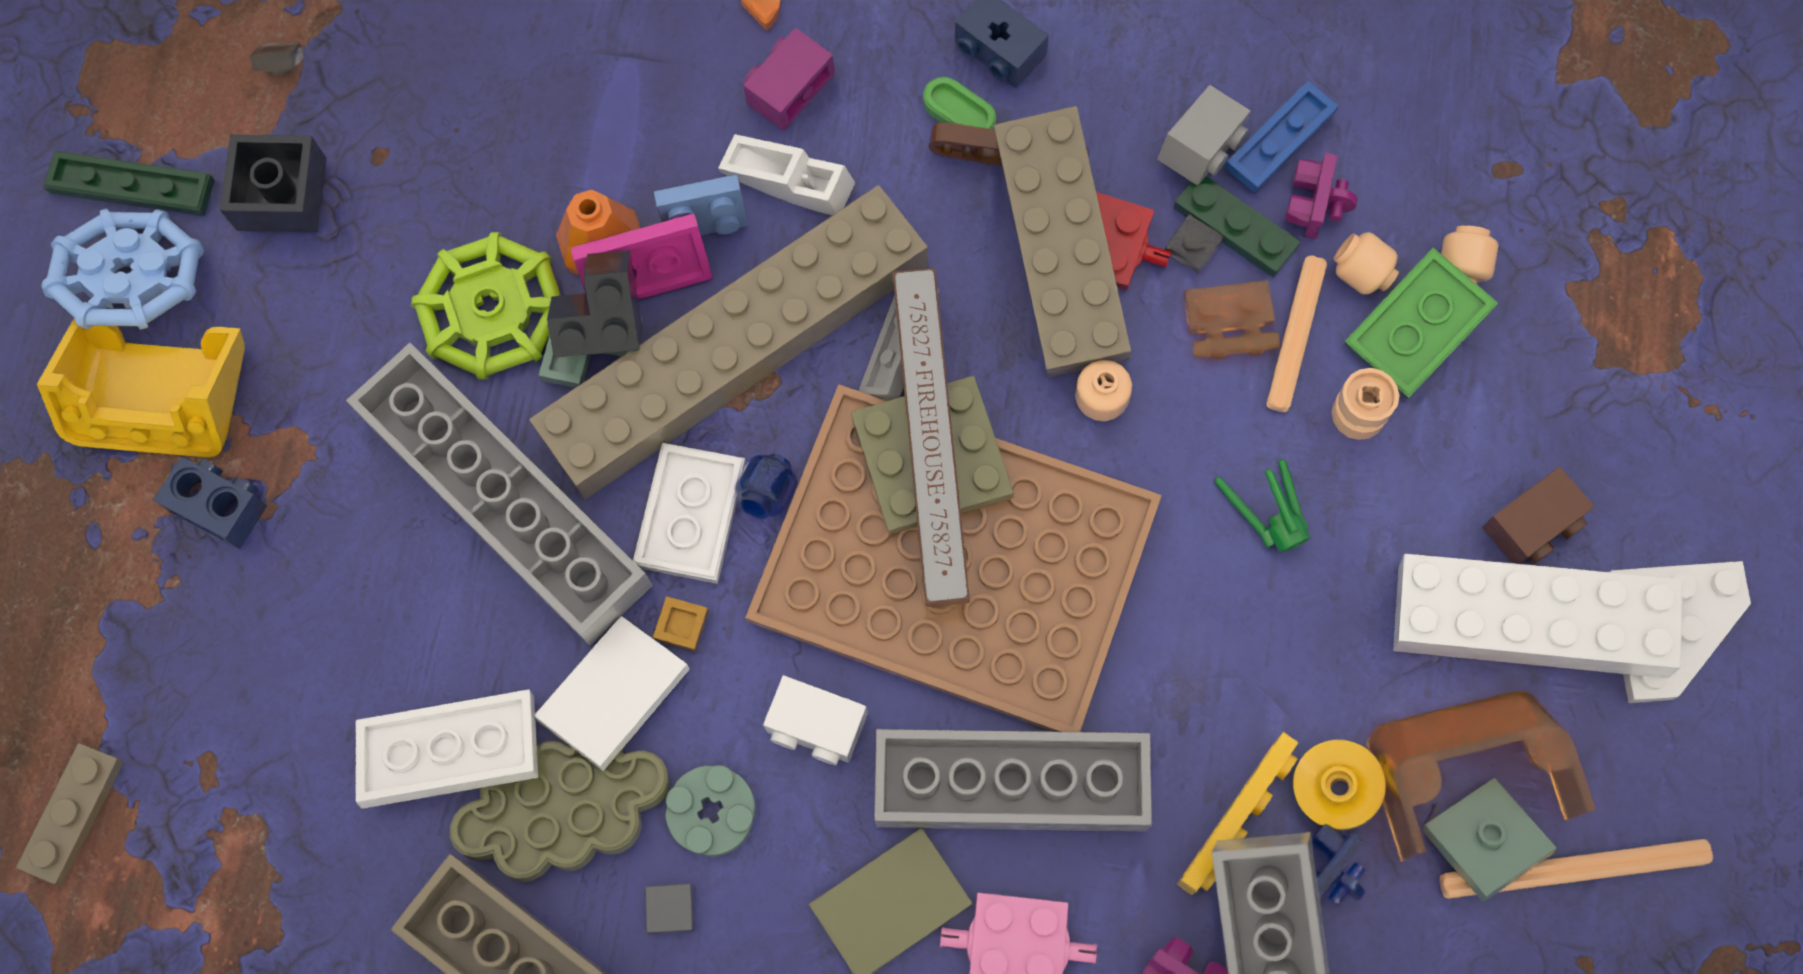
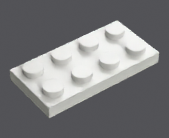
[356,689,538,809]

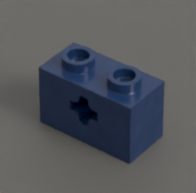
[955,0,1049,88]

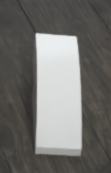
[718,134,855,216]

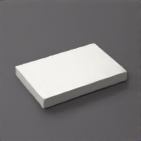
[633,443,746,584]
[534,616,690,771]

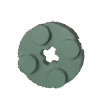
[665,765,756,857]

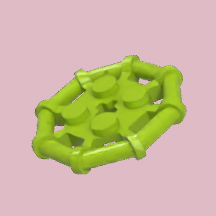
[411,232,561,380]

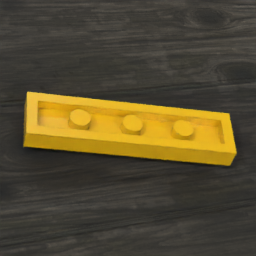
[1177,732,1298,895]

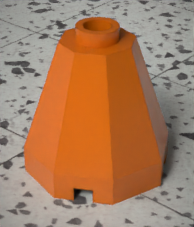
[556,189,641,276]

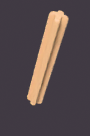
[1266,256,1327,412]

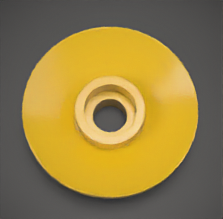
[1293,740,1386,830]

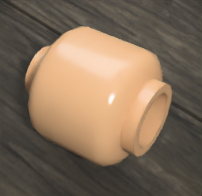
[1441,226,1498,284]
[1333,232,1399,295]
[1075,360,1132,421]

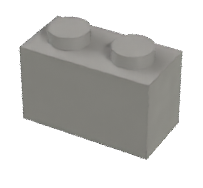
[1157,85,1251,185]

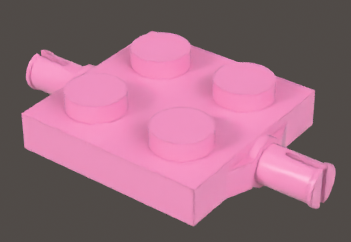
[940,893,1097,974]

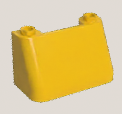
[37,318,245,457]

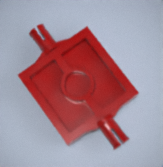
[1096,192,1171,290]

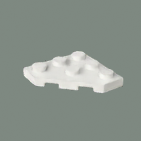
[1610,561,1751,703]

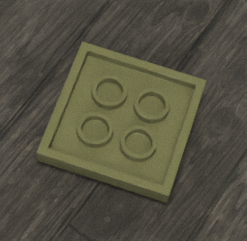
[851,375,1014,535]

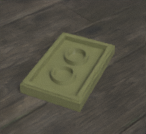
[809,828,973,974]

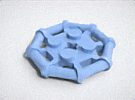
[41,208,204,330]

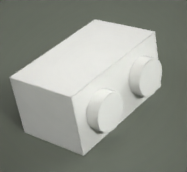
[763,675,868,765]

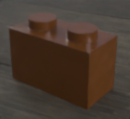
[1482,466,1595,565]

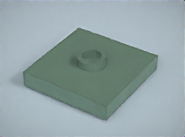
[1422,778,1557,902]

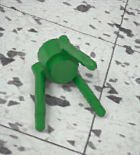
[1214,459,1311,553]

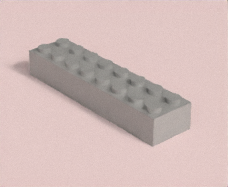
[346,343,653,646]

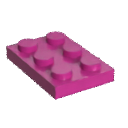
[571,213,713,300]

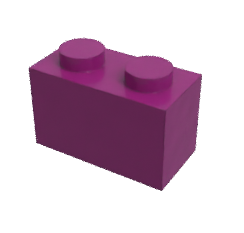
[743,28,835,131]

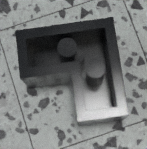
[547,250,642,358]

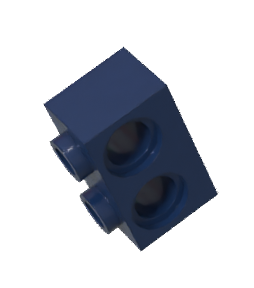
[153,456,267,549]

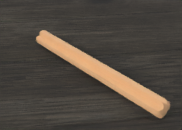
[1440,839,1713,899]

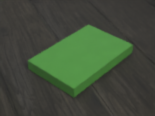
[1345,247,1498,399]

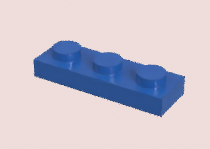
[1225,81,1339,194]

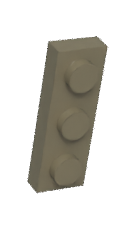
[16,743,124,886]

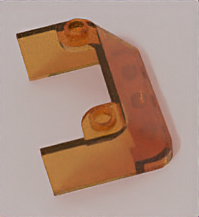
[1367,691,1596,861]

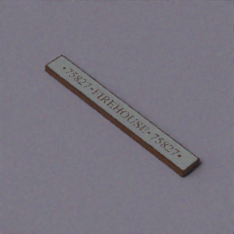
[893,268,970,607]

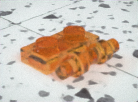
[1183,280,1280,360]

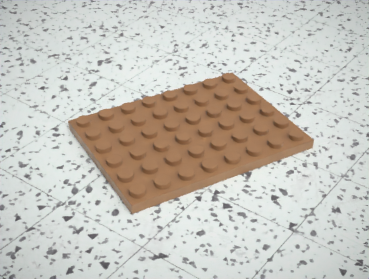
[745,384,1162,732]

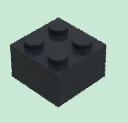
[220,134,327,232]

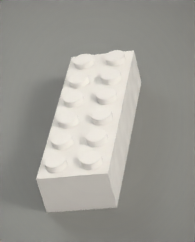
[1393,554,1683,678]

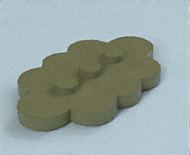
[450,741,670,882]

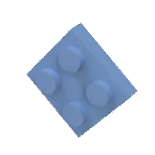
[654,174,748,236]

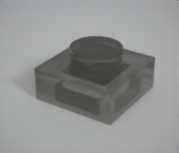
[250,42,303,76]
[1165,214,1224,274]

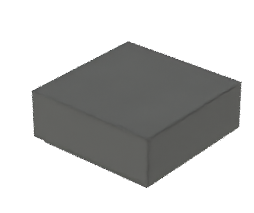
[645,884,694,934]

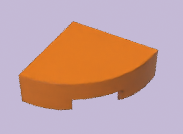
[741,0,781,31]

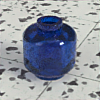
[734,454,798,519]

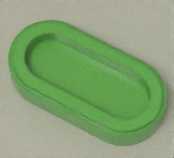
[923,77,996,129]

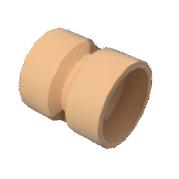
[1331,368,1399,440]

